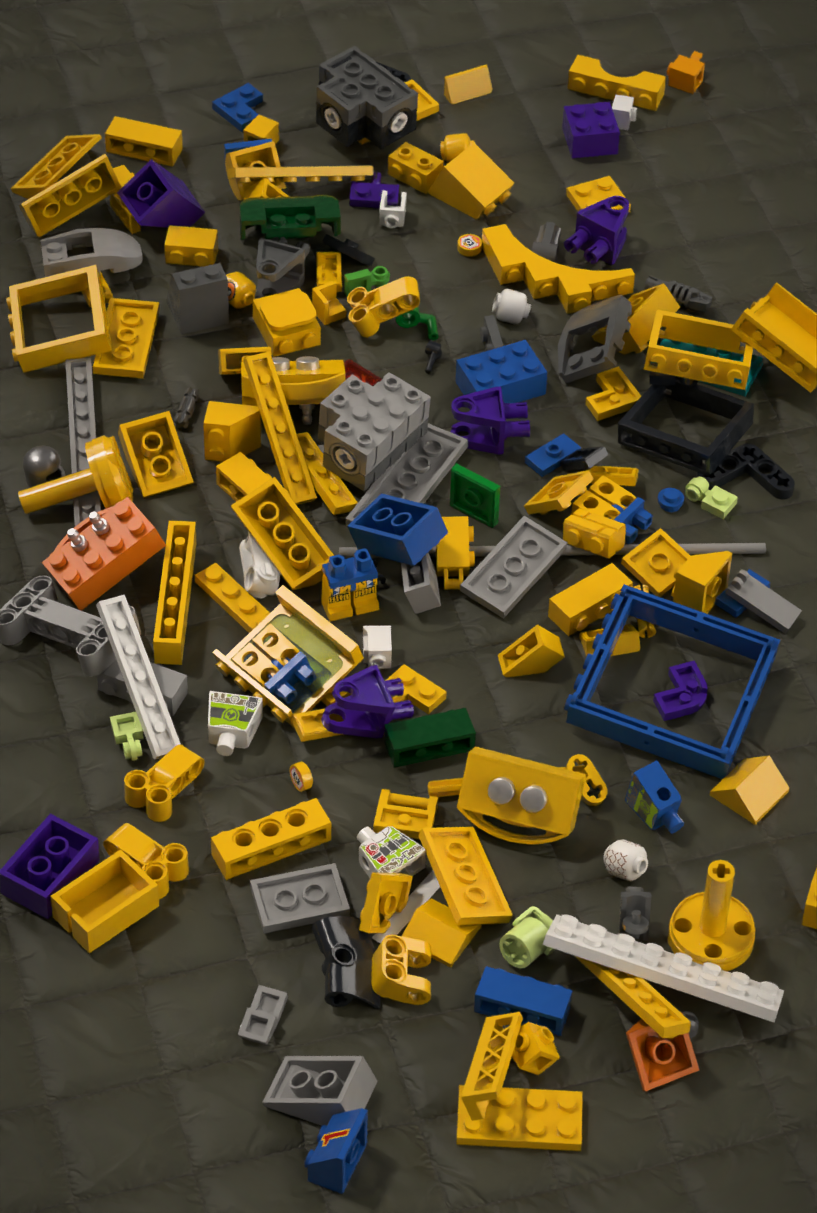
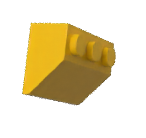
[592,283,680,355]

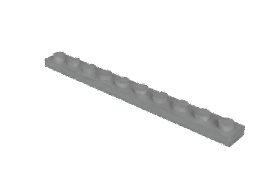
[66,358,101,526]

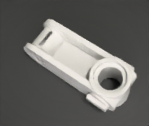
[239,531,280,598]

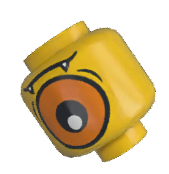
[226,272,256,309]

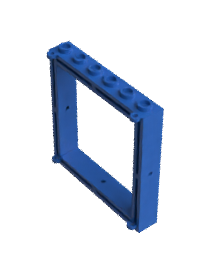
[564,584,780,779]

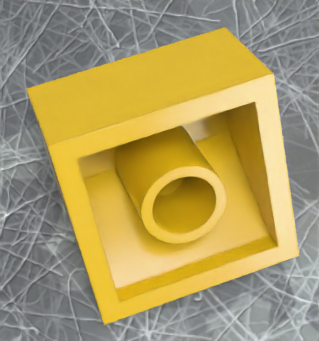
[203,401,261,462]
[671,551,732,614]

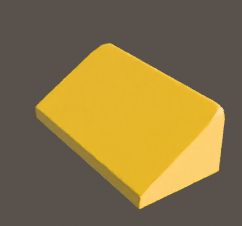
[444,65,492,104]
[579,624,640,656]

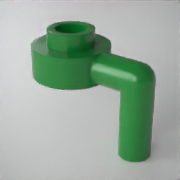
[395,307,439,340]

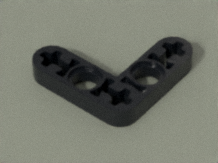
[697,444,795,500]

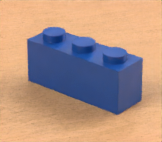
[474,966,572,1036]

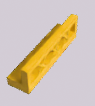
[461,1012,523,1121]

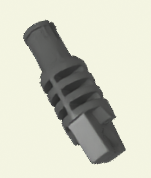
[644,275,713,312]

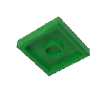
[450,463,500,528]

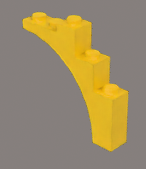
[482,224,635,314]

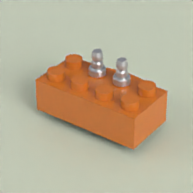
[42,497,166,611]

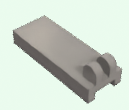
[725,569,802,634]

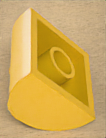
[225,141,286,200]

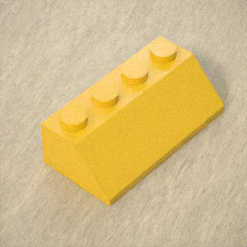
[19,154,122,238]
[231,477,334,590]

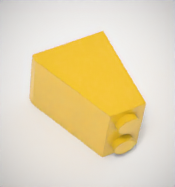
[428,143,514,220]

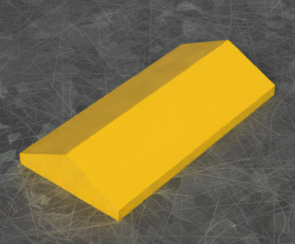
[11,134,101,199]

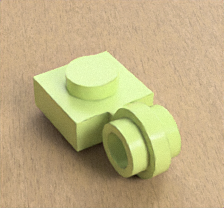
[110,712,144,761]

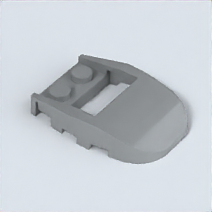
[41,228,143,277]

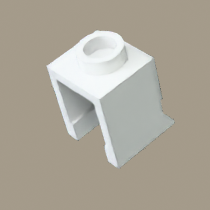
[379,190,407,228]
[363,626,392,669]

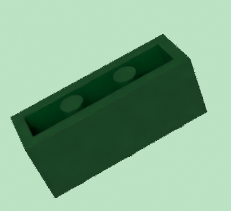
[384,708,476,768]

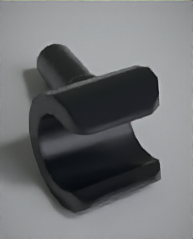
[425,340,442,374]

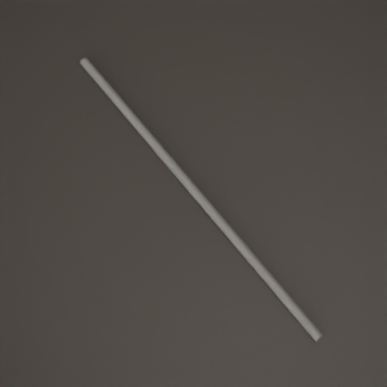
[339,543,766,558]

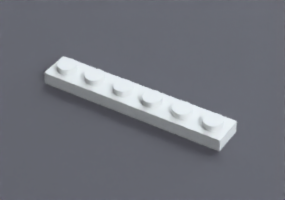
[96,595,181,760]

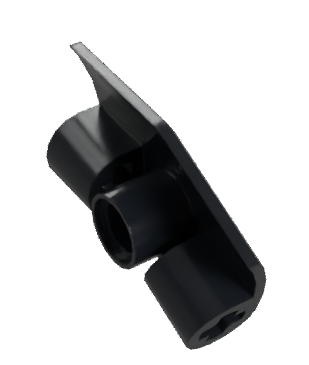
[312,916,381,1010]

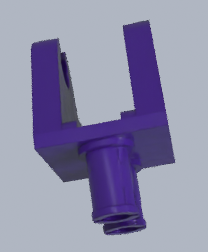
[564,196,629,265]
[451,386,530,454]
[321,665,414,738]

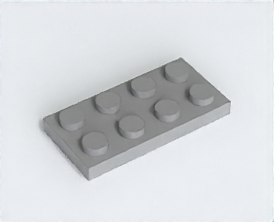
[460,516,567,619]

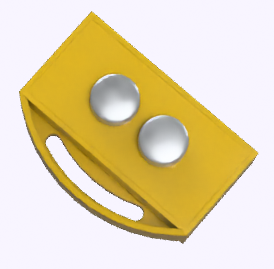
[241,356,346,425]
[457,746,586,844]

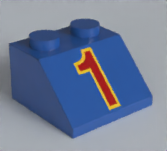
[305,1108,368,1194]

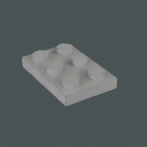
[250,863,350,933]

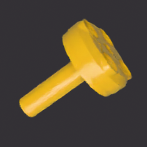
[18,435,133,514]
[668,860,755,971]

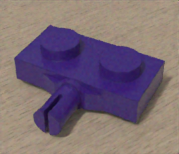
[349,172,399,208]

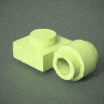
[685,477,738,519]

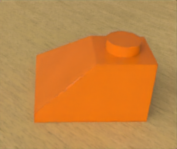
[626,1012,699,1091]

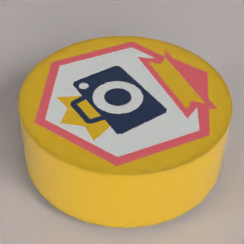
[457,234,482,257]
[289,761,313,792]

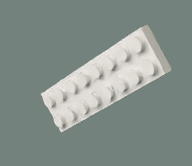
[543,914,784,1022]

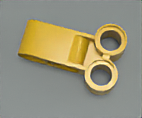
[347,277,420,337]
[124,744,205,822]
[103,823,189,899]

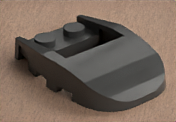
[558,295,632,383]

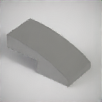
[238,985,288,1045]

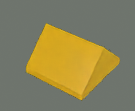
[709,755,789,825]

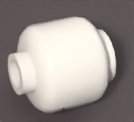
[492,289,531,324]

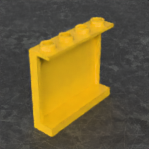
[731,282,817,393]

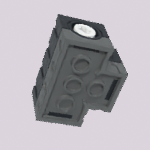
[316,46,418,149]

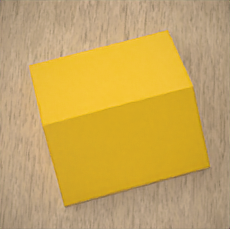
[402,898,482,968]

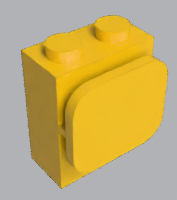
[253,288,321,357]

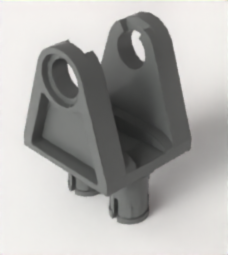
[256,237,311,298]

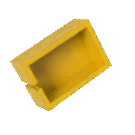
[51,849,159,954]

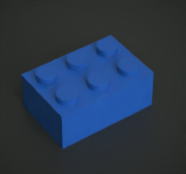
[455,340,547,403]
[347,493,448,566]

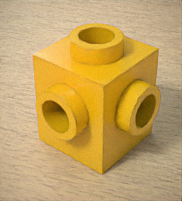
[512,1022,560,1075]

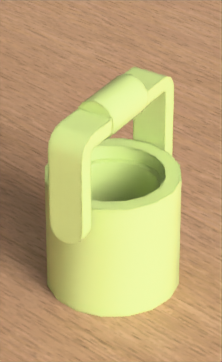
[499,906,556,968]

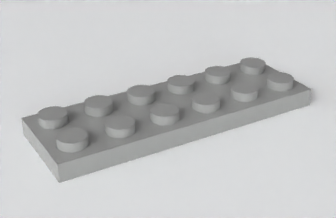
[346,423,468,526]

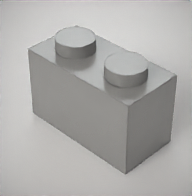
[401,553,441,614]

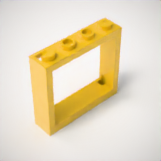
[6,265,112,373]
[644,309,753,390]

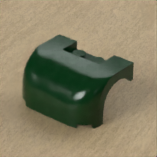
[239,195,341,240]

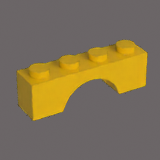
[568,55,666,111]

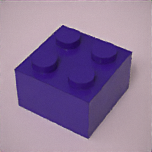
[562,102,620,158]

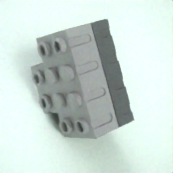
[318,372,431,491]

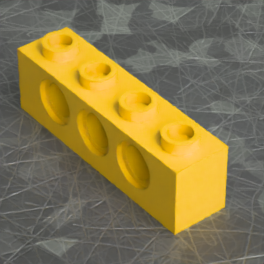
[211,798,331,880]

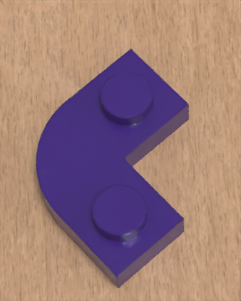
[653,661,708,721]

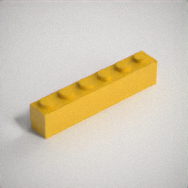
[153,521,197,665]

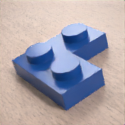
[212,83,263,132]

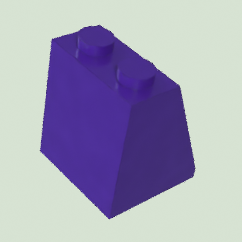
[117,159,205,228]

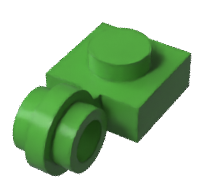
[344,266,390,297]

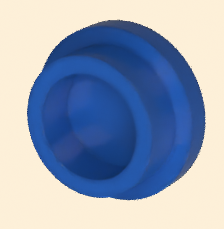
[658,488,684,512]

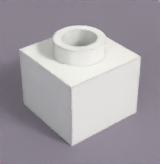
[612,95,637,130]

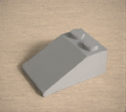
[262,1056,377,1126]

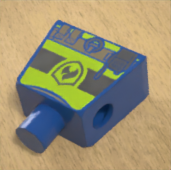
[625,760,684,834]

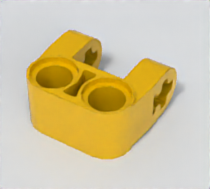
[371,934,431,1005]

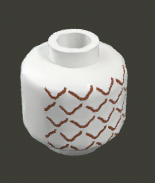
[603,839,648,881]

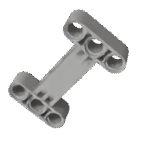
[0,575,141,677]

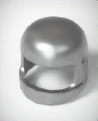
[23,445,65,488]

